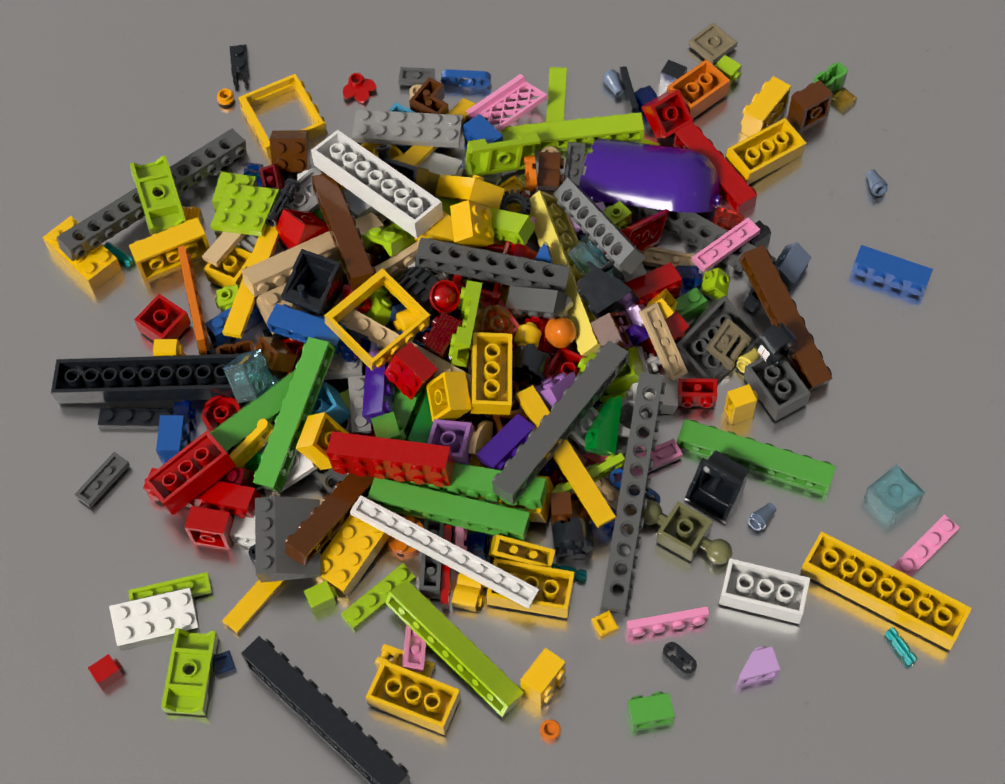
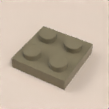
[688,22,738,64]

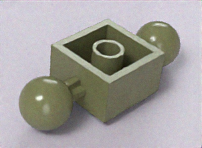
[641,500,732,565]

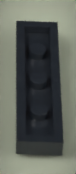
[98,408,177,430]

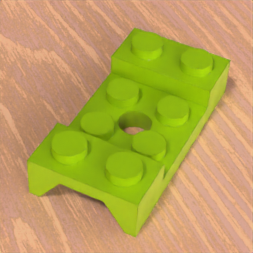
[464,131,541,177]
[130,155,186,235]
[362,223,417,257]
[449,280,482,367]
[161,628,219,715]

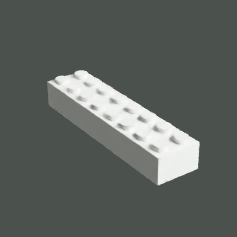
[311,130,444,238]

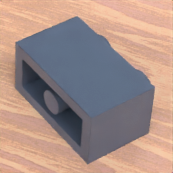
[774,242,812,286]

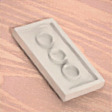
[109,588,199,646]

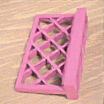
[466,74,548,132]

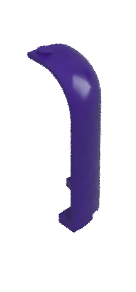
[579,138,721,213]

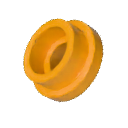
[217,88,235,105]

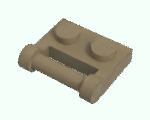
[705,319,752,370]

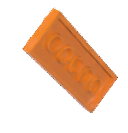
[178,246,210,355]

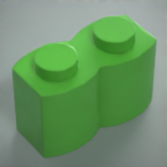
[813,62,848,92]

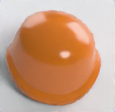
[545,317,577,348]

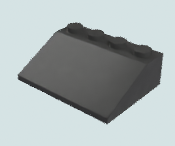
[674,296,760,383]
[255,496,322,583]

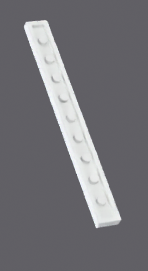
[350,495,539,609]

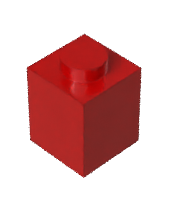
[88,654,123,690]

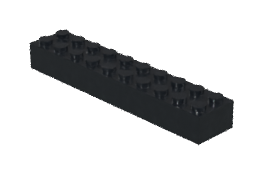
[51,354,248,404]
[241,636,410,784]

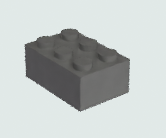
[744,358,811,421]

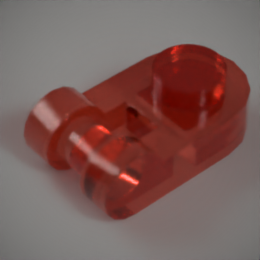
[711,207,745,230]

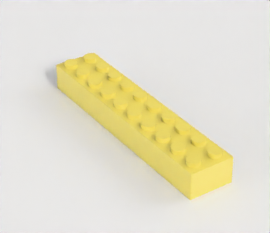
[529,190,600,357]

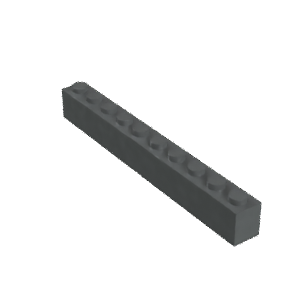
[492,341,629,505]

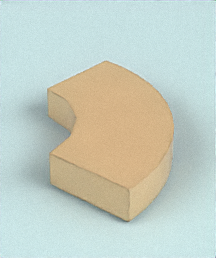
[468,421,494,457]

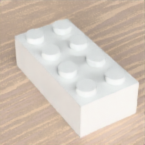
[719,558,810,624]

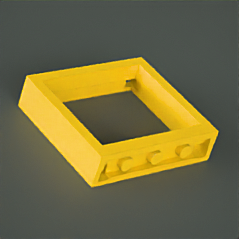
[238,74,327,158]
[325,268,430,371]

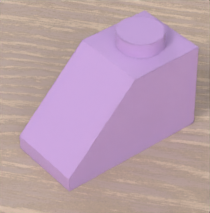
[737,646,780,687]

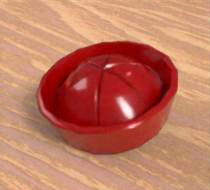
[429,279,460,313]

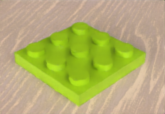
[210,183,279,237]

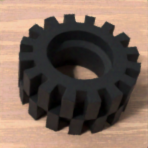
[499,190,531,215]

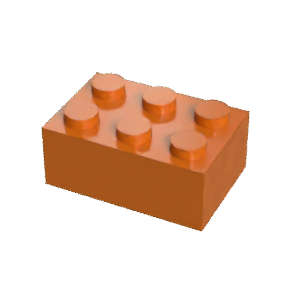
[667,59,731,118]

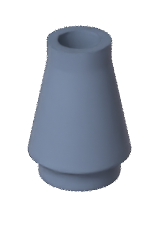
[603,69,624,97]
[866,169,888,196]
[748,503,776,531]

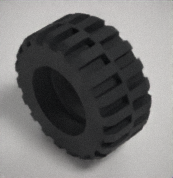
[390,266,461,328]

